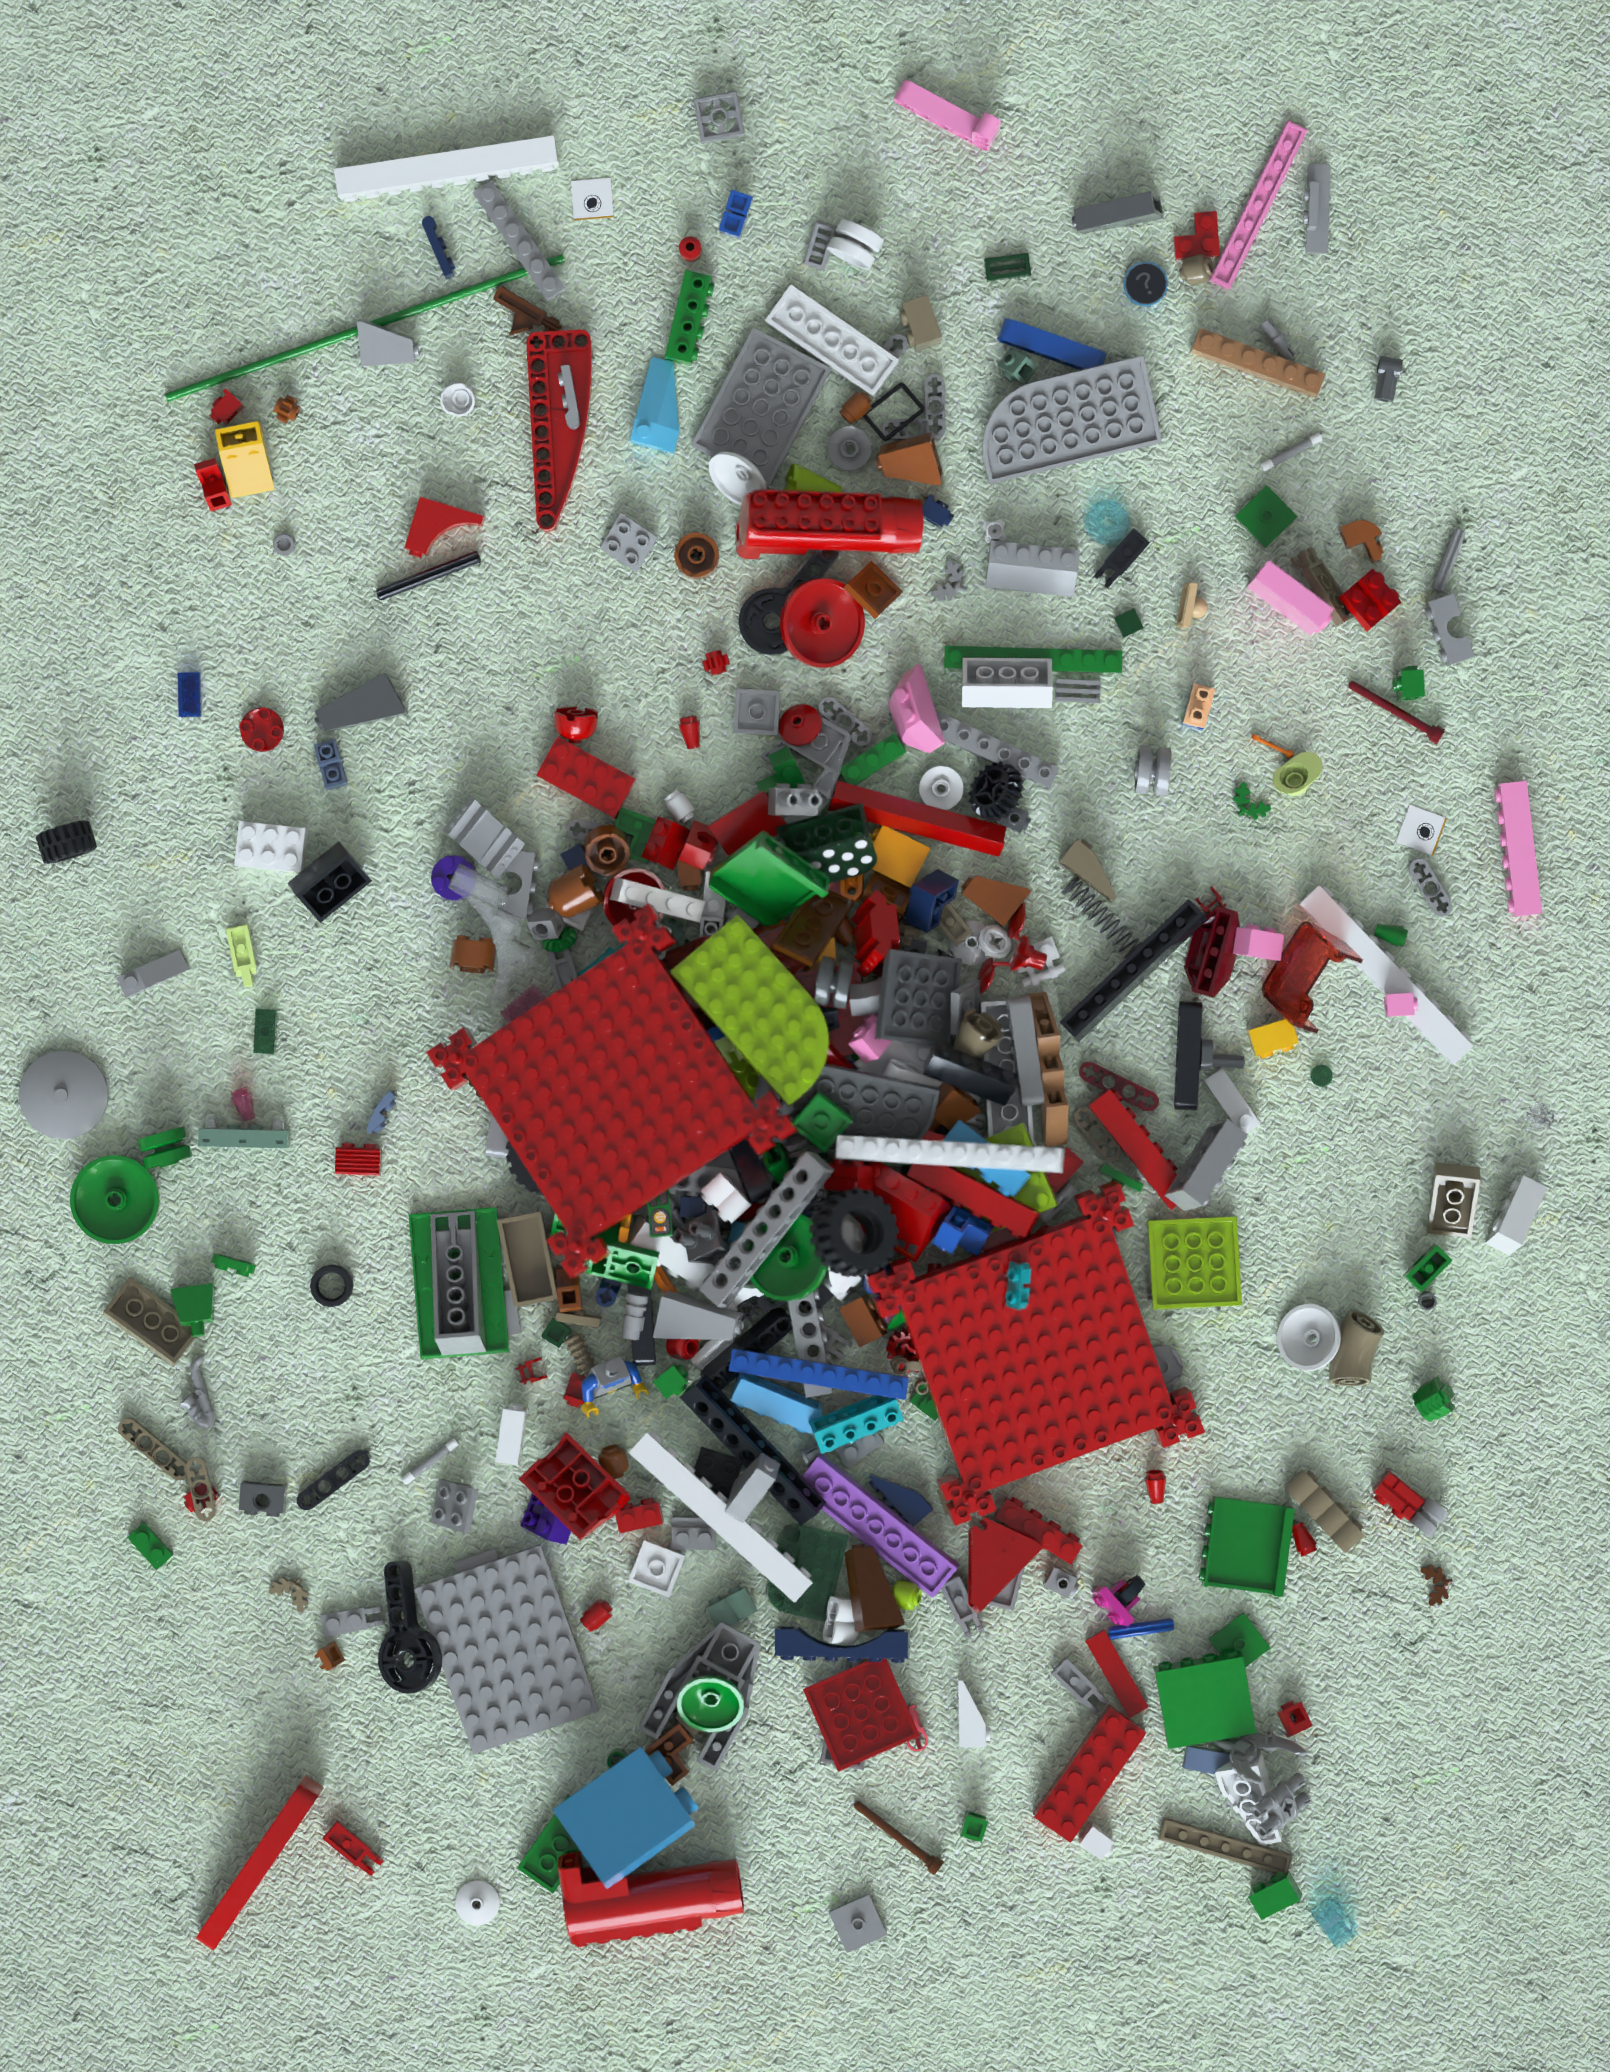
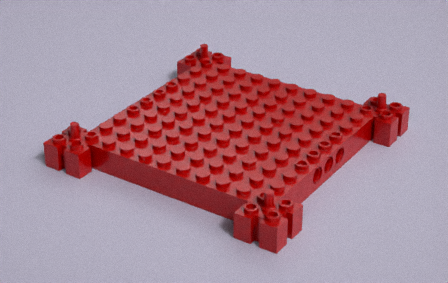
[426,903,798,1278]
[865,1180,1205,1526]

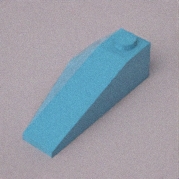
[630,357,679,454]

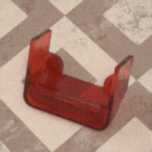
[1261,921,1363,1034]

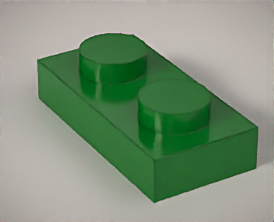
[127,1522,174,1570]

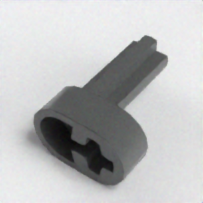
[1199,1039,1245,1071]

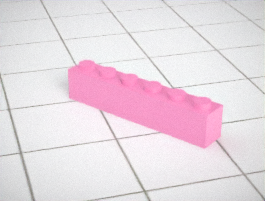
[1494,781,1542,917]

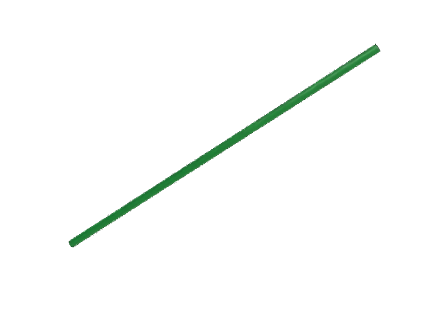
[165,254,565,402]

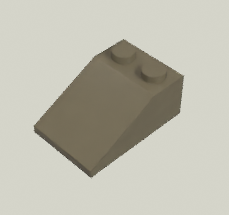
[1059,839,1117,902]
[1427,1162,1481,1238]

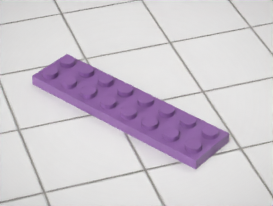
[802,1453,960,1598]

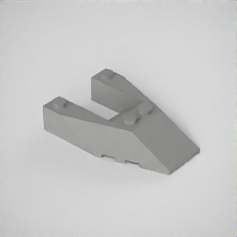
[638,1622,760,1771]

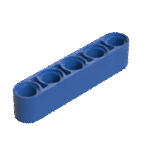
[997,318,1107,370]

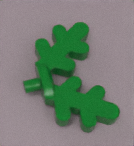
[1232,782,1271,820]

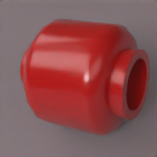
[666,1339,699,1361]

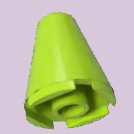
[783,463,842,492]

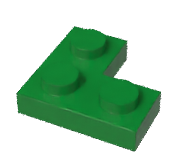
[614,807,656,864]

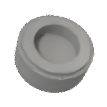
[273,533,296,556]

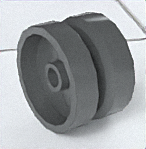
[815,956,854,1009]

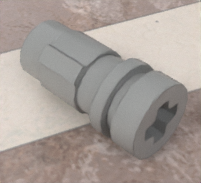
[622,1292,648,1340]

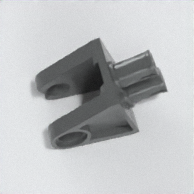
[672,1210,731,1264]

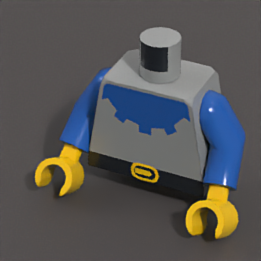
[581,1356,649,1418]

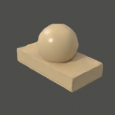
[1176,582,1208,629]

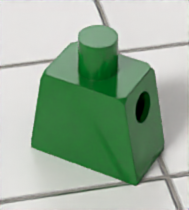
[170,1283,215,1337]

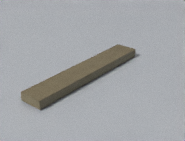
[1158,1817,1293,1874]

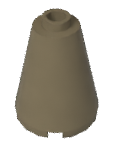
[953,1009,1004,1059]

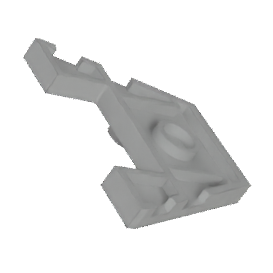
[761,717,852,800]

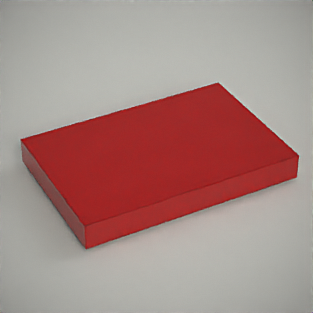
[708,790,789,857]

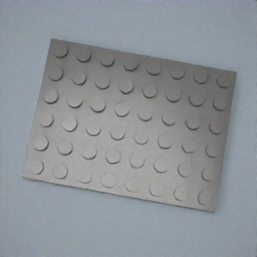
[414,1544,599,1754]

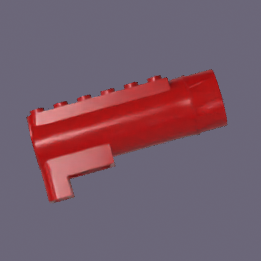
[735,489,923,559]
[557,1851,744,1947]

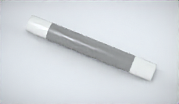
[1260,432,1323,472]
[401,1438,459,1485]

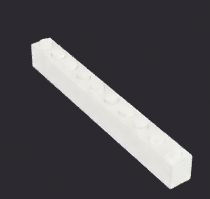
[334,135,559,202]
[1298,885,1473,1065]
[836,1135,1064,1173]
[629,1431,813,1603]

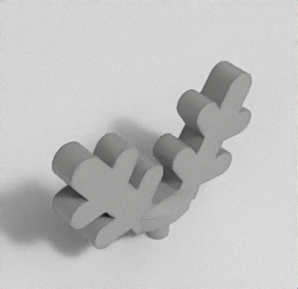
[931,561,965,601]

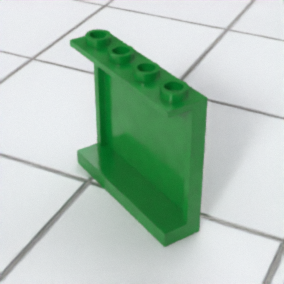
[708,831,830,933]
[1199,1496,1295,1597]
[1153,1649,1256,1749]

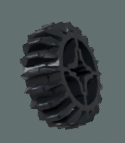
[968,761,1025,821]

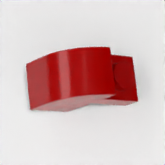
[194,458,232,512]

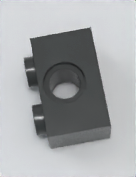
[239,1481,288,1517]

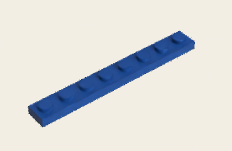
[729,1348,909,1400]

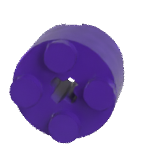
[431,856,478,901]

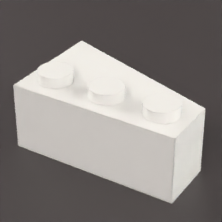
[1486,1175,1547,1255]

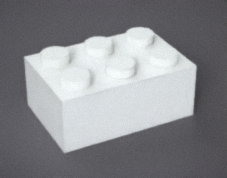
[234,821,308,873]

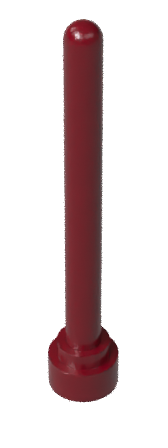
[1348,681,1446,745]

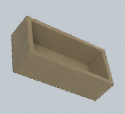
[497,1211,558,1308]

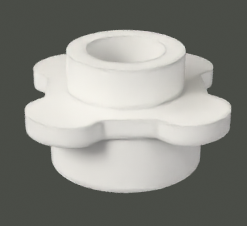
[983,519,1006,543]

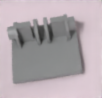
[600,512,658,573]

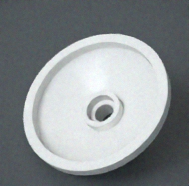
[709,452,767,505]
[1277,1304,1341,1371]

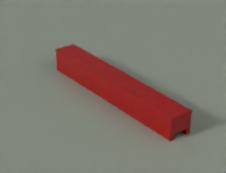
[828,781,1007,857]

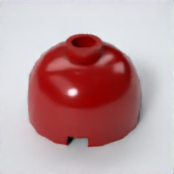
[554,707,598,744]

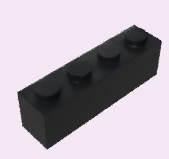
[923,1042,1018,1106]

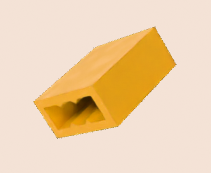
[862,825,930,889]

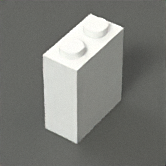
[495,1402,528,1465]

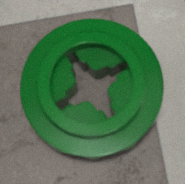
[542,927,577,952]

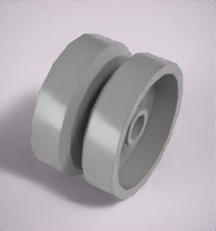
[1134,745,1171,796]

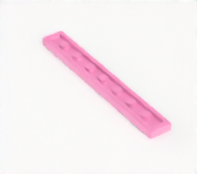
[1209,120,1308,290]

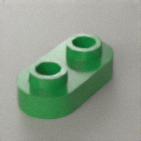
[211,1253,256,1277]

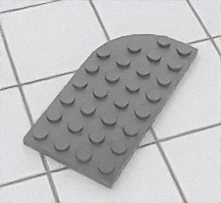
[982,355,1162,484]

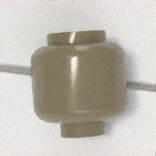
[1179,254,1214,286]

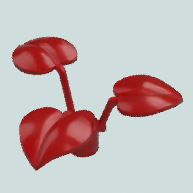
[977,902,1047,997]

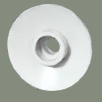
[919,766,963,810]
[949,921,994,965]
[455,1880,500,1925]

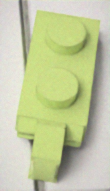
[226,924,257,987]

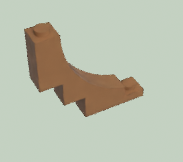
[1025,992,1068,1147]

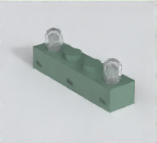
[198,1113,290,1148]

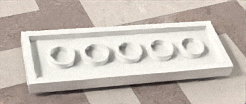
[765,285,900,397]

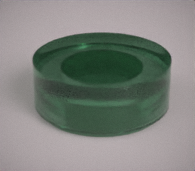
[1310,1065,1333,1087]

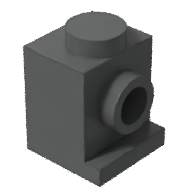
[995,806,1031,834]

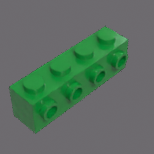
[665,270,715,366]

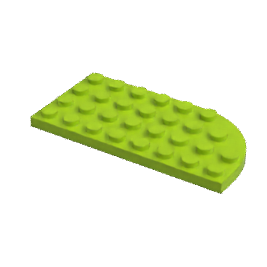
[670,914,829,1107]

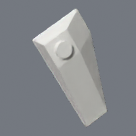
[1215,1752,1282,1845]

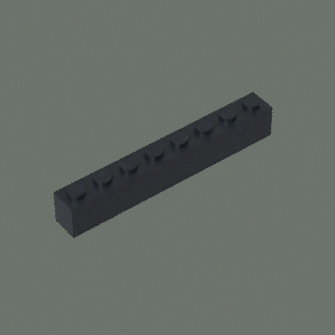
[1060,899,1208,1042]

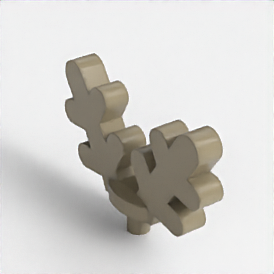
[269,1577,309,1612]

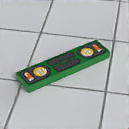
[648,1189,673,1238]

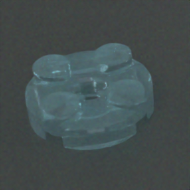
[1085,500,1130,545]

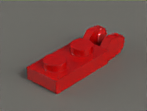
[322,1820,384,1876]

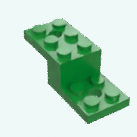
[550,1214,660,1289]

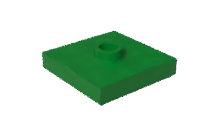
[1235,485,1298,548]
[792,1091,853,1152]
[1097,1164,1144,1193]
[1208,1612,1271,1667]

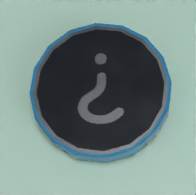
[1123,262,1168,307]

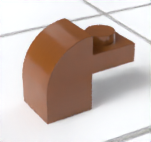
[1338,520,1384,563]
[556,1269,583,1312]

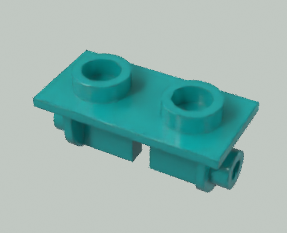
[1006,1262,1032,1310]

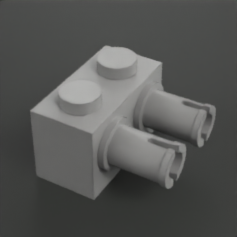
[768,783,822,816]

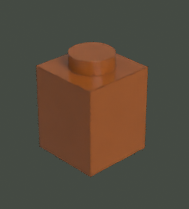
[677,860,702,891]

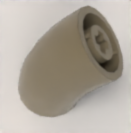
[1329,1310,1384,1386]

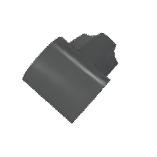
[1374,356,1403,402]

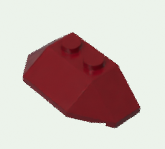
[1184,906,1240,998]

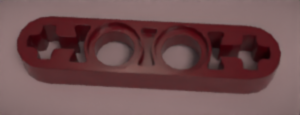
[1079,1062,1159,1111]

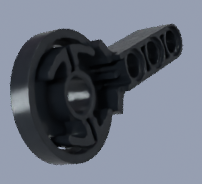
[739,550,839,656]
[378,1560,442,1694]

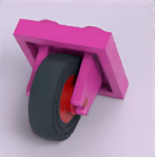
[1091,1575,1145,1626]

